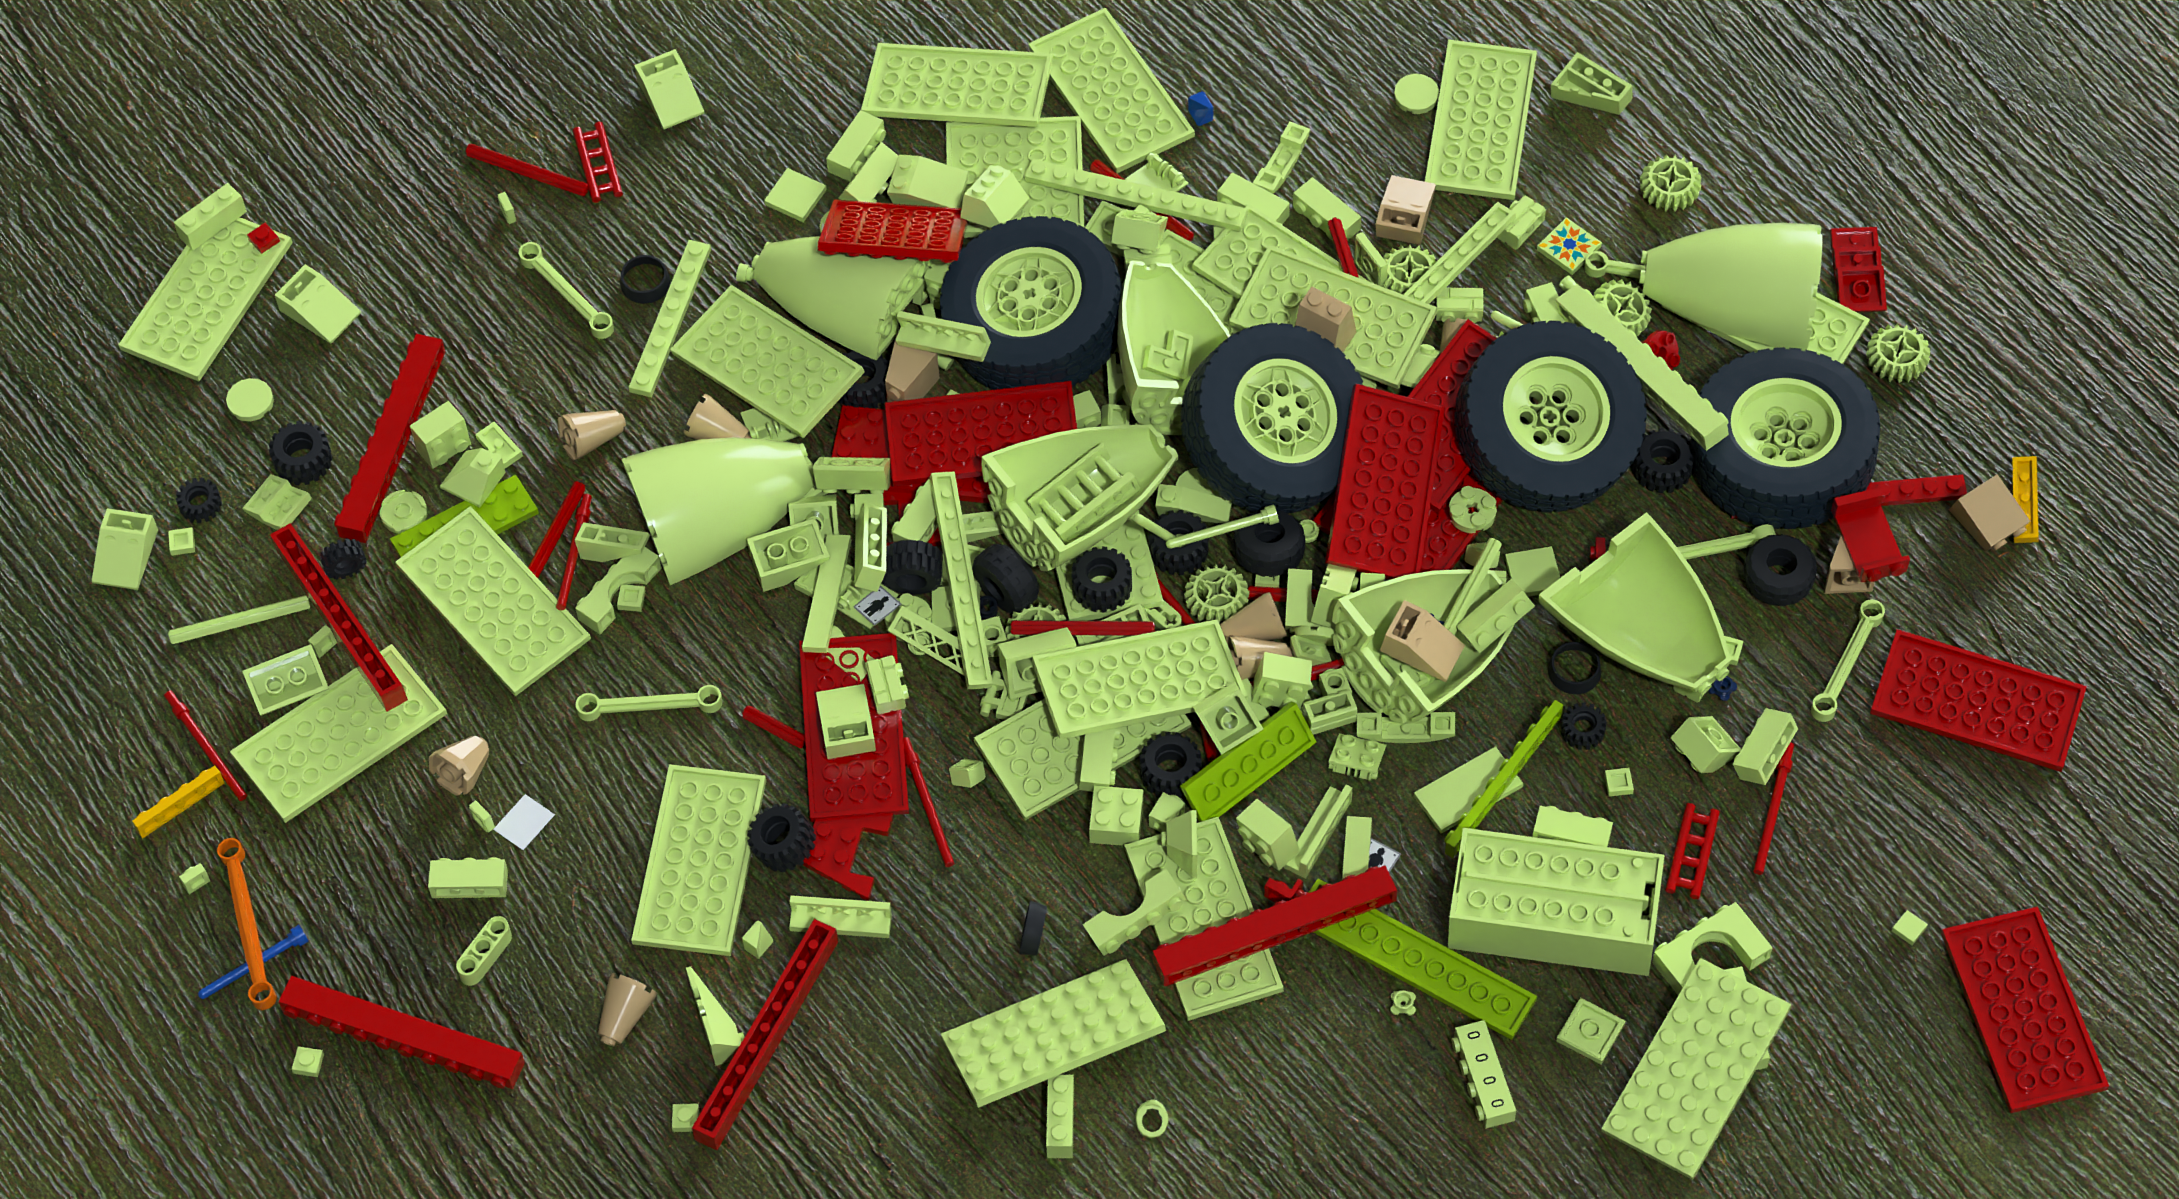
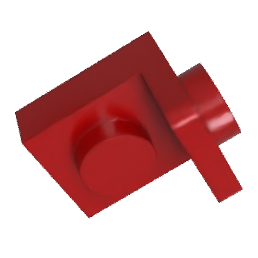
[1264,878,1305,903]

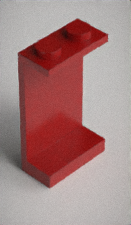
[1831,487,1910,583]

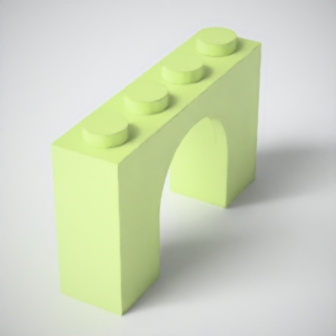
[1285,569,1385,634]
[1652,902,1773,996]

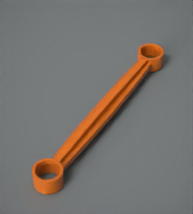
[217,838,277,1010]

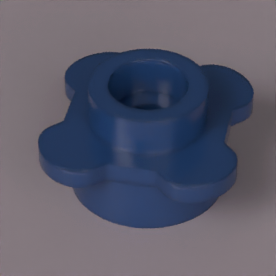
[1708,676,1737,701]

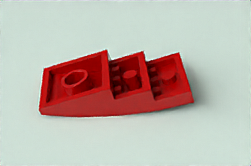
[1830,227,1887,312]

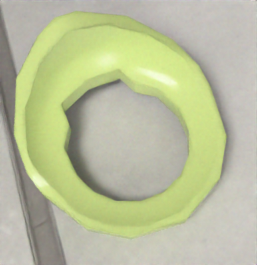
[1135,1099,1169,1138]

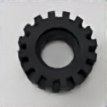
[176,477,222,523]
[320,539,367,580]
[1561,702,1607,750]

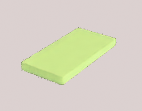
[1413,747,1523,833]

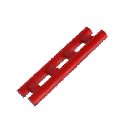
[572,122,623,203]
[1665,803,1720,900]

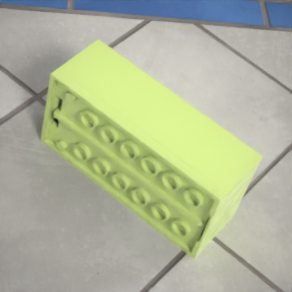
[1448,828,1664,976]

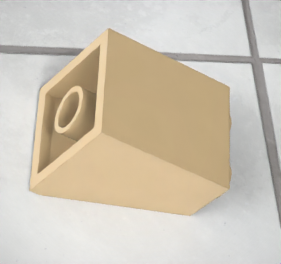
[1295,286,1356,352]
[885,332,940,402]
[1949,474,2030,552]
[1824,536,1875,594]

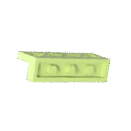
[895,311,991,362]
[887,606,965,676]
[1284,785,1353,879]
[789,896,892,938]

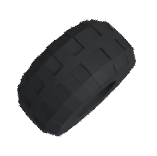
[1234,510,1305,577]
[1743,534,1817,606]
[972,544,1040,613]

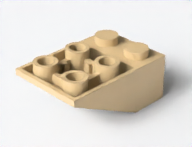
[1376,175,1436,245]
[1380,600,1465,682]

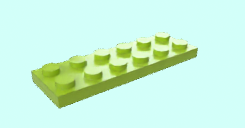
[390,475,539,558]
[1180,701,1316,822]

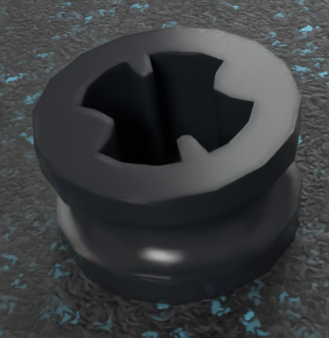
[980,596,998,620]

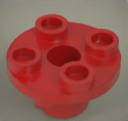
[1641,330,1680,370]

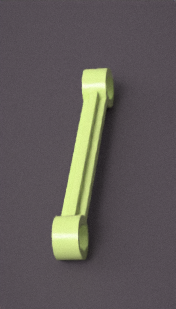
[519,242,614,339]
[1584,251,1645,278]
[1677,524,1776,560]
[1811,599,1885,722]
[576,685,722,721]

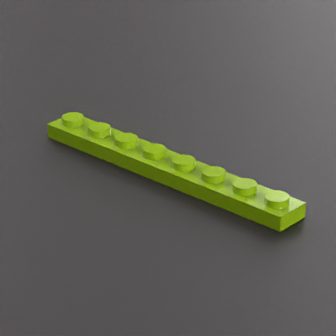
[1444,700,1563,858]

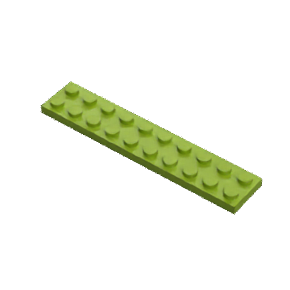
[1309,879,1537,1040]

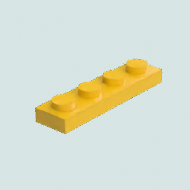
[2012,456,2039,543]
[132,766,225,839]

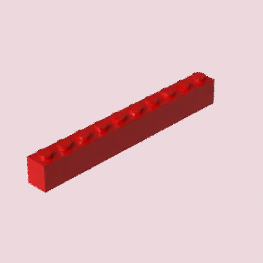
[334,333,446,543]
[270,523,408,712]
[1153,865,1397,987]
[692,919,838,1150]
[278,976,525,1089]

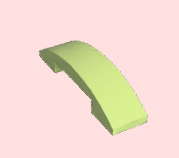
[1253,122,1310,193]
[1357,712,1455,743]

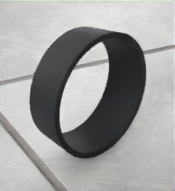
[620,255,671,304]
[1548,642,1601,694]
[1019,900,1047,955]

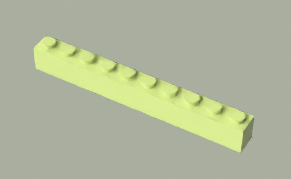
[1556,284,1729,451]

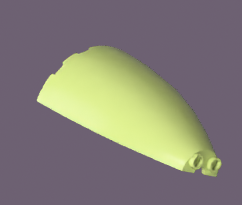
[1639,223,1822,351]
[752,236,934,361]
[1117,261,1231,435]
[982,425,1178,571]
[621,437,814,585]
[1539,512,1731,695]
[1332,569,1515,723]

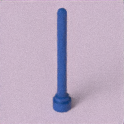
[198,924,309,999]

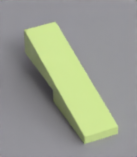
[962,511,1004,543]
[1342,816,1372,880]

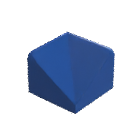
[1188,91,1213,126]

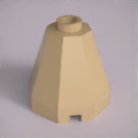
[429,736,489,796]

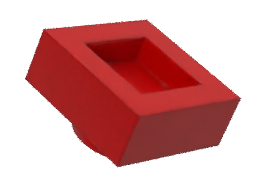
[247,222,280,254]
[1590,537,1606,561]

